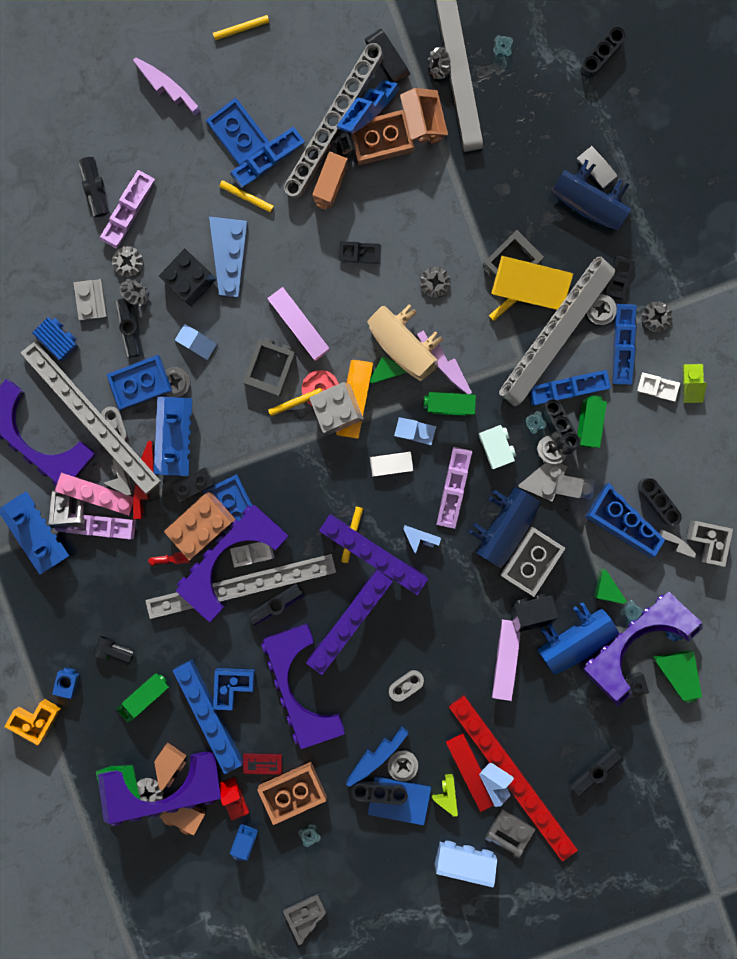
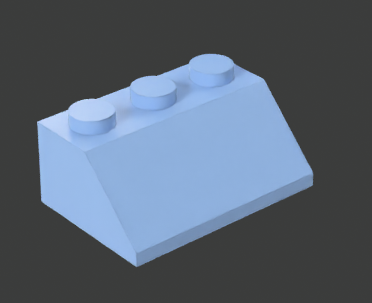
[435,841,497,887]

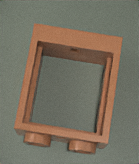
[400,88,448,144]
[312,151,348,210]

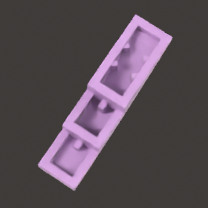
[133,58,201,116]
[100,170,155,249]
[267,287,330,361]
[416,331,472,394]
[436,447,472,529]
[55,513,136,539]
[492,619,520,701]

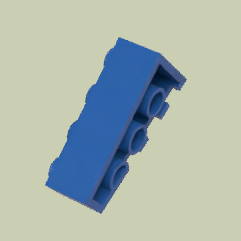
[585,483,665,558]

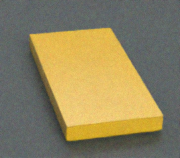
[491,256,573,310]

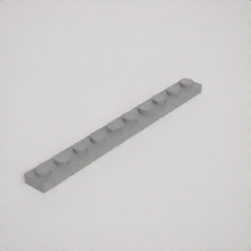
[21,341,161,495]
[145,554,336,619]

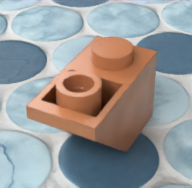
[154,743,187,790]
[160,806,206,836]

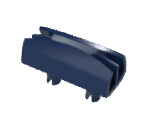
[552,159,631,230]
[469,487,541,568]

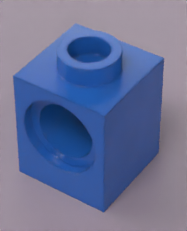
[52,668,80,699]

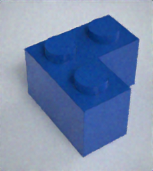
[213,668,255,710]

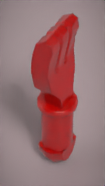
[148,552,190,566]

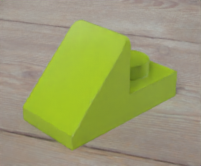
[683,364,707,403]
[432,774,458,816]

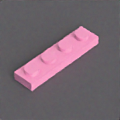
[55,472,134,515]

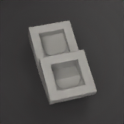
[577,146,618,190]
[659,530,696,558]

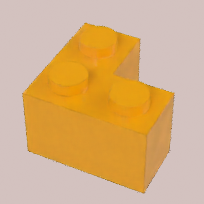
[4,699,61,745]

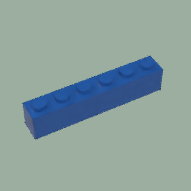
[172,659,243,774]

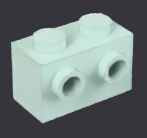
[478,425,516,469]

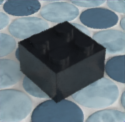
[159,248,217,307]
[510,594,558,633]

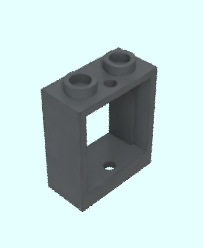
[483,230,544,278]
[243,338,296,397]

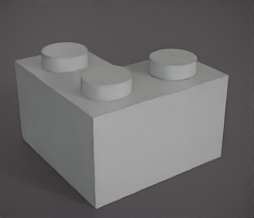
[686,520,733,567]

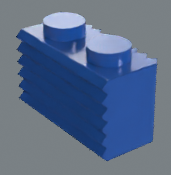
[32,317,78,361]
[230,824,258,861]

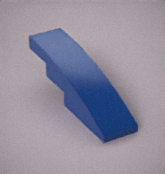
[336,79,400,133]
[230,126,305,189]
[612,304,637,385]
[529,370,611,406]
[346,726,408,787]

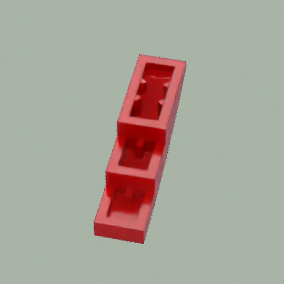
[133,441,156,519]
[446,734,494,812]

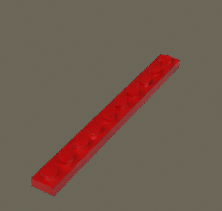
[449,695,578,862]

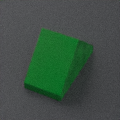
[370,356,408,384]
[594,569,627,604]

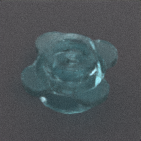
[493,35,513,56]
[525,411,547,434]
[620,600,643,623]
[298,824,321,847]

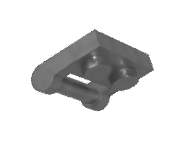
[48,490,85,528]
[485,809,535,859]

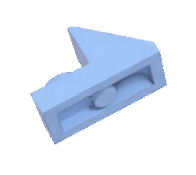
[394,417,436,445]
[403,525,441,554]
[479,763,514,807]

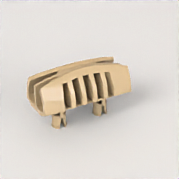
[367,305,443,381]

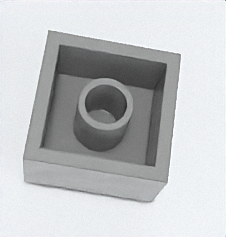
[309,382,364,435]

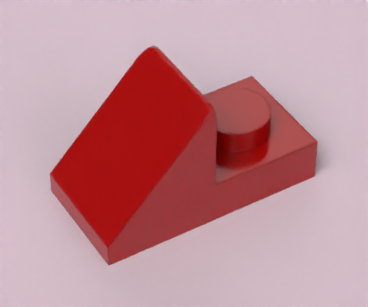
[219,777,250,821]

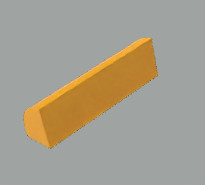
[336,360,373,439]

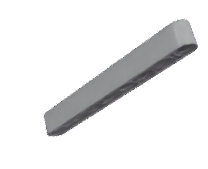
[435,0,483,152]
[284,43,383,199]
[499,257,615,406]

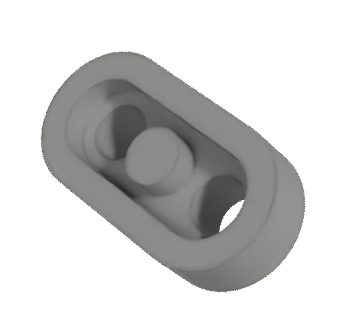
[101,407,127,440]
[389,670,424,701]

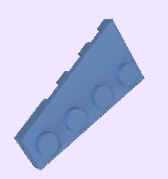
[209,217,248,298]

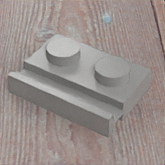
[73,279,107,321]

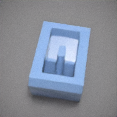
[175,324,217,360]

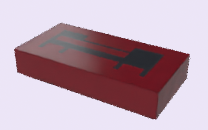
[243,753,282,774]

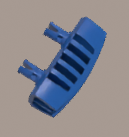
[154,397,192,476]
[0,491,69,575]
[537,603,619,675]

